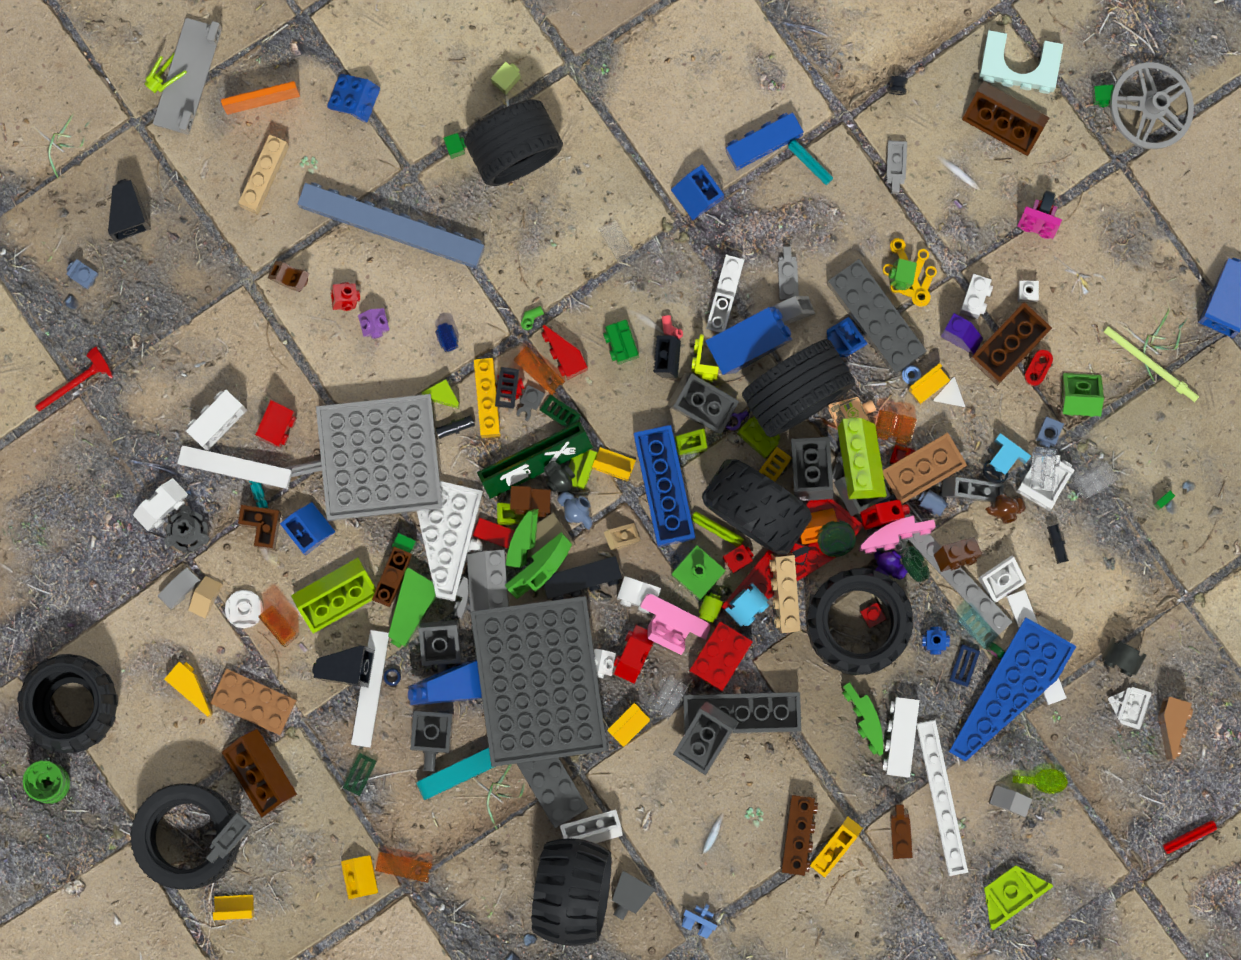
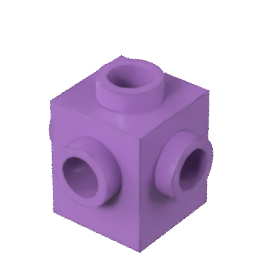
[358,308,389,339]

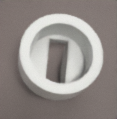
[468,539,483,553]

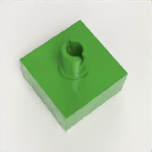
[671,545,726,601]

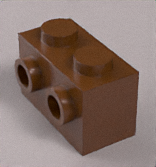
[934,537,982,572]

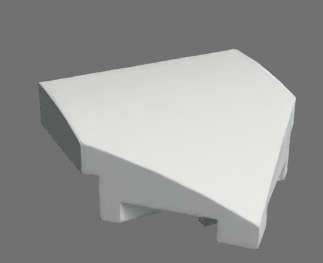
[1108,687,1152,730]

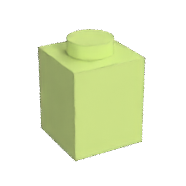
[491,62,521,94]

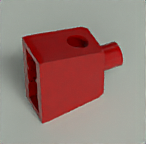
[860,500,910,530]

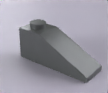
[942,477,1004,503]

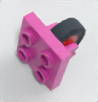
[1017,191,1062,239]

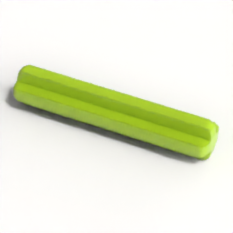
[691,511,744,547]

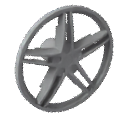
[1110,62,1194,149]

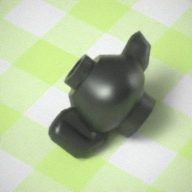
[544,461,575,494]

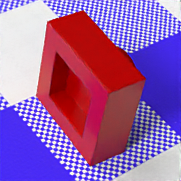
[860,603,886,629]

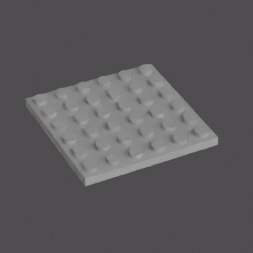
[316,394,443,521]

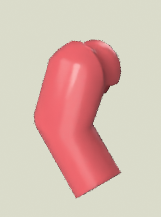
[662,315,683,339]

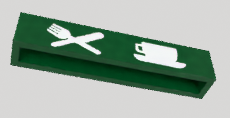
[477,421,593,499]

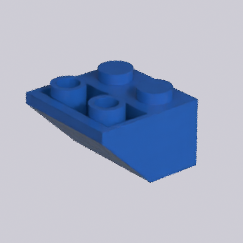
[671,164,724,221]
[280,502,336,556]

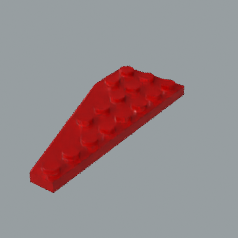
[721,499,864,609]

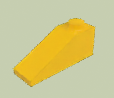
[164,662,213,717]
[810,816,863,877]

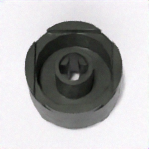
[1102,637,1147,677]

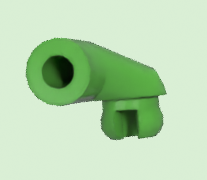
[521,306,544,330]

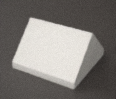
[978,555,1026,603]

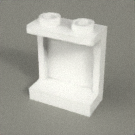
[1016,450,1075,511]

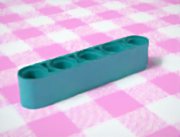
[416,748,496,800]

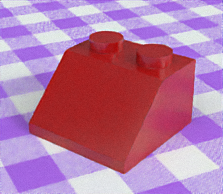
[255,400,297,449]

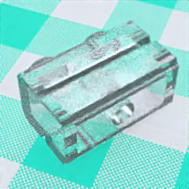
[1030,447,1061,491]
[1071,460,1118,501]
[647,675,689,720]

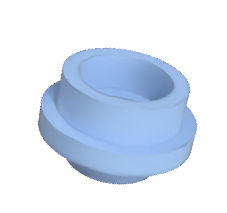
[902,365,921,385]

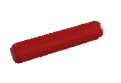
[1163,821,1217,854]

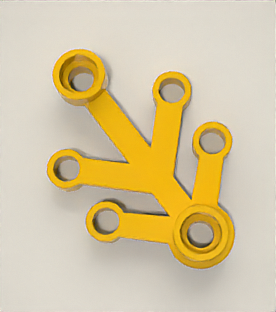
[882,238,937,307]

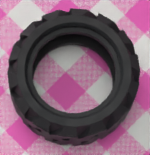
[702,459,812,554]
[806,568,913,675]

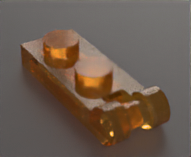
[513,346,565,396]
[375,852,432,883]

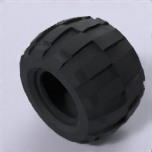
[17,654,118,754]

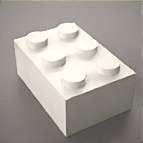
[186,390,247,451]

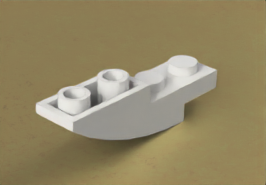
[706,254,745,333]

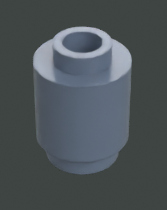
[919,490,948,516]

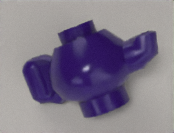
[874,549,909,580]

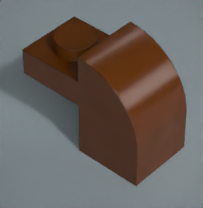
[268,261,310,292]

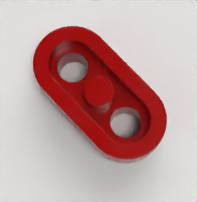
[1024,350,1053,386]

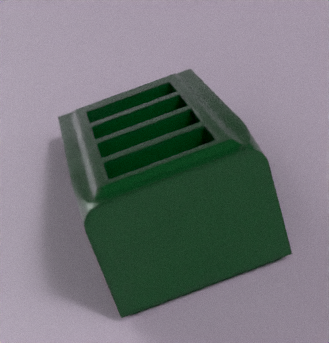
[539,395,582,428]

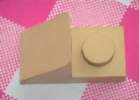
[604,523,641,551]

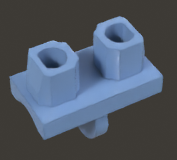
[682,904,717,939]

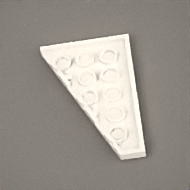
[417,481,483,602]

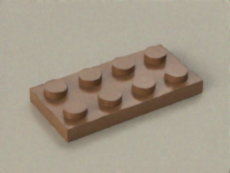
[883,433,967,504]
[210,668,297,736]

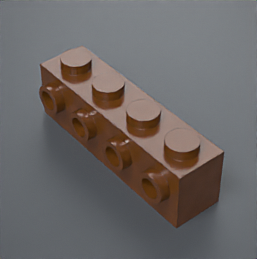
[781,795,818,876]

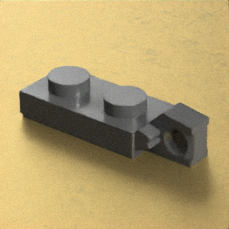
[206,813,253,863]

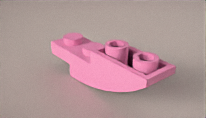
[859,516,936,554]

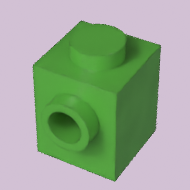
[888,258,917,290]

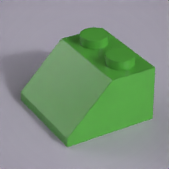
[1062,373,1104,417]

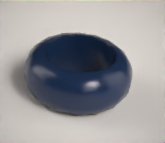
[383,668,401,686]

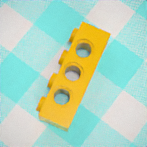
[474,358,501,438]

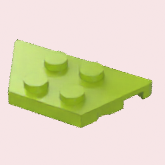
[984,865,1053,931]

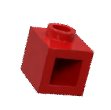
[723,544,754,574]

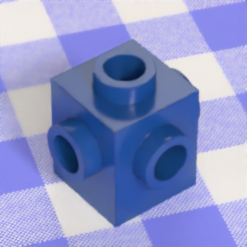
[922,627,950,655]

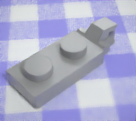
[886,140,907,194]
[778,247,799,301]

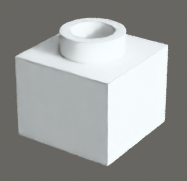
[1018,281,1039,302]

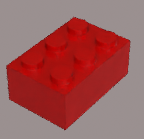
[689,621,753,692]

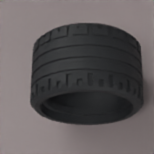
[464,99,563,186]

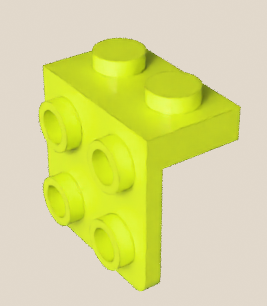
[691,334,719,383]

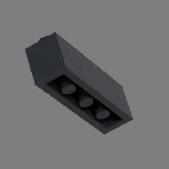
[544,556,622,601]

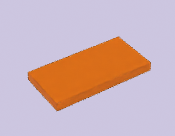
[221,81,300,115]

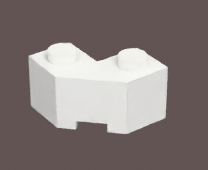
[133,478,188,531]

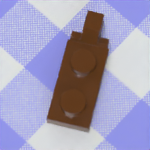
[890,804,913,859]

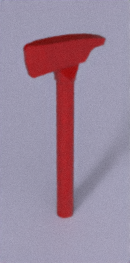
[35,347,113,412]

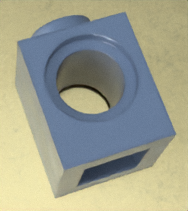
[1036,416,1064,448]

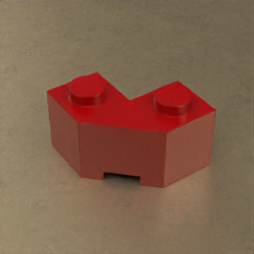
[614,625,654,684]

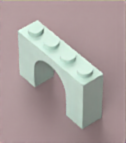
[979,30,1063,94]

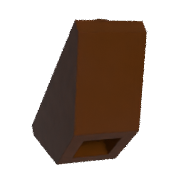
[372,547,412,607]

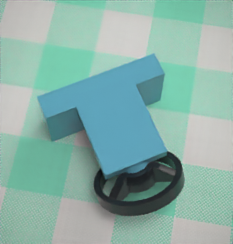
[982,433,1031,484]

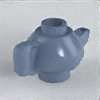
[557,491,592,530]

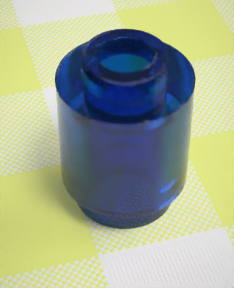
[435,323,459,352]

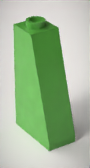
[388,567,436,648]

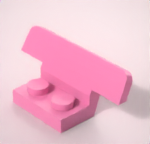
[640,594,710,655]

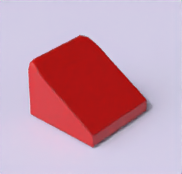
[889,445,915,464]

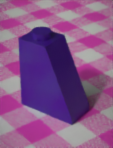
[941,313,983,355]

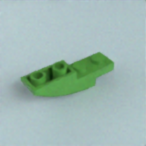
[505,532,572,599]
[842,682,883,756]

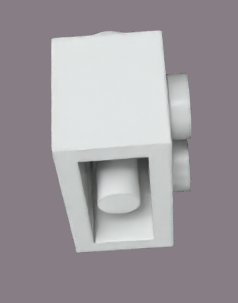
[960,274,993,319]

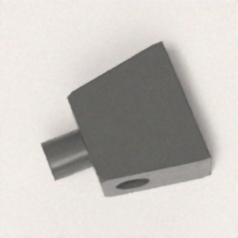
[612,871,655,920]

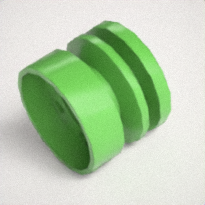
[23,761,70,804]

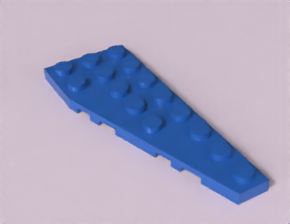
[949,617,1076,761]

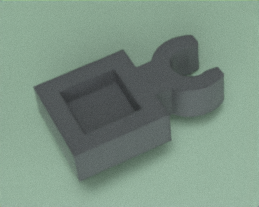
[516,385,545,422]

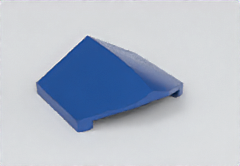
[827,317,867,358]

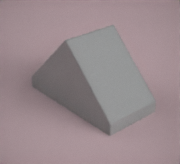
[989,785,1032,817]

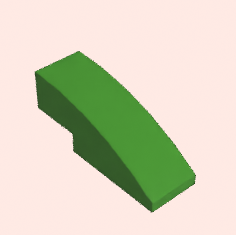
[506,509,538,568]

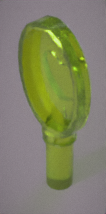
[1012,769,1068,794]

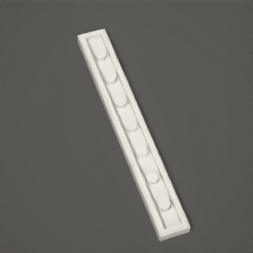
[916,720,968,876]

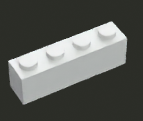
[883,697,919,778]

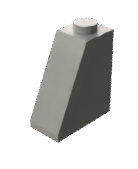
[756,296,815,325]

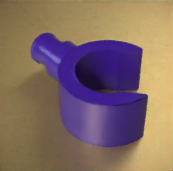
[725,410,749,431]

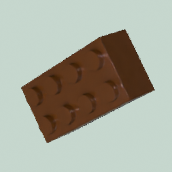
[970,302,1052,386]

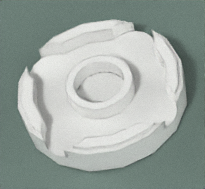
[225,590,264,629]

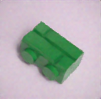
[603,320,639,365]

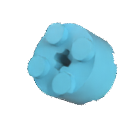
[724,583,769,626]

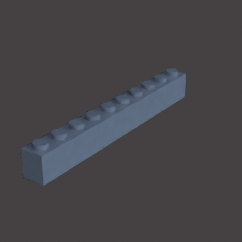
[297,182,485,269]

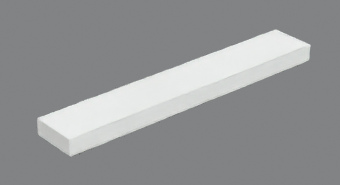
[177,445,292,489]
[1006,590,1066,705]
[351,630,389,748]

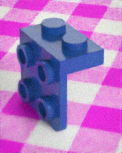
[327,74,381,123]

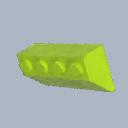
[837,418,887,499]
[291,558,376,633]

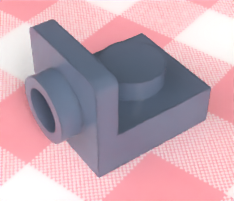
[66,259,99,290]

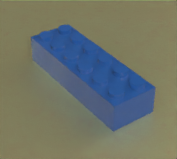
[633,425,695,548]

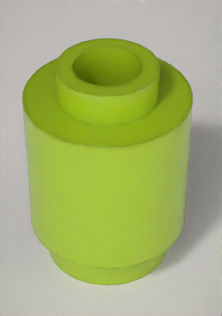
[699,593,723,623]

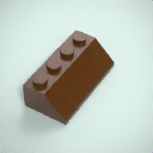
[962,81,1049,156]
[221,729,297,818]

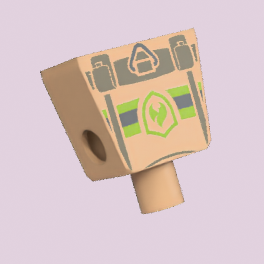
[827,397,876,427]

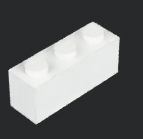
[560,810,623,843]

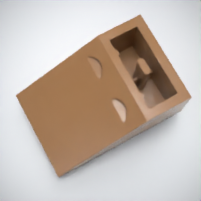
[1158,696,1193,761]

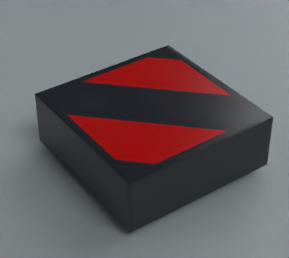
[790,543,810,566]

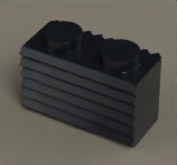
[653,335,681,378]

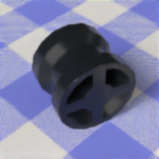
[888,76,908,95]

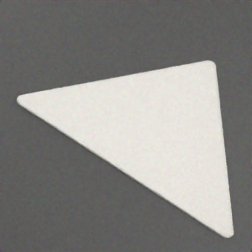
[934,377,965,407]

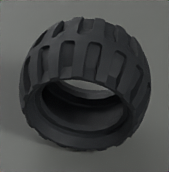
[531,838,612,946]

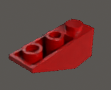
[541,325,588,380]

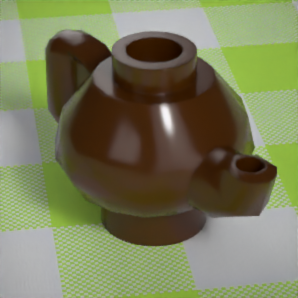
[985,494,1026,524]

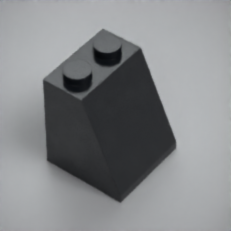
[108,179,151,242]
[312,645,375,688]

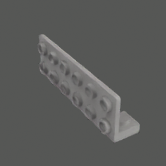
[153,18,222,135]

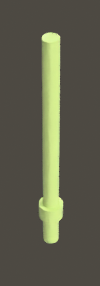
[1104,326,1199,402]

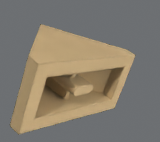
[188,576,223,619]

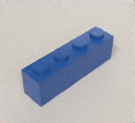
[726,112,804,171]

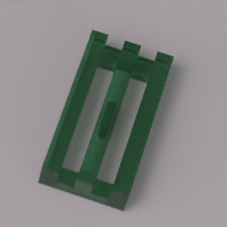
[343,753,377,796]

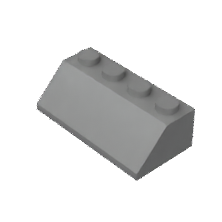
[467,550,509,631]

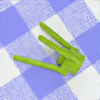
[144,52,187,93]

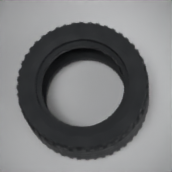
[742,339,855,437]
[130,783,240,890]

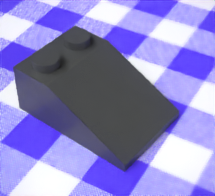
[667,372,739,435]
[673,701,739,775]

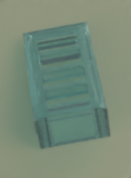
[957,608,998,649]

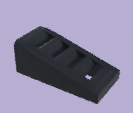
[495,367,520,409]

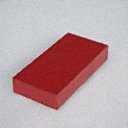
[473,518,515,549]

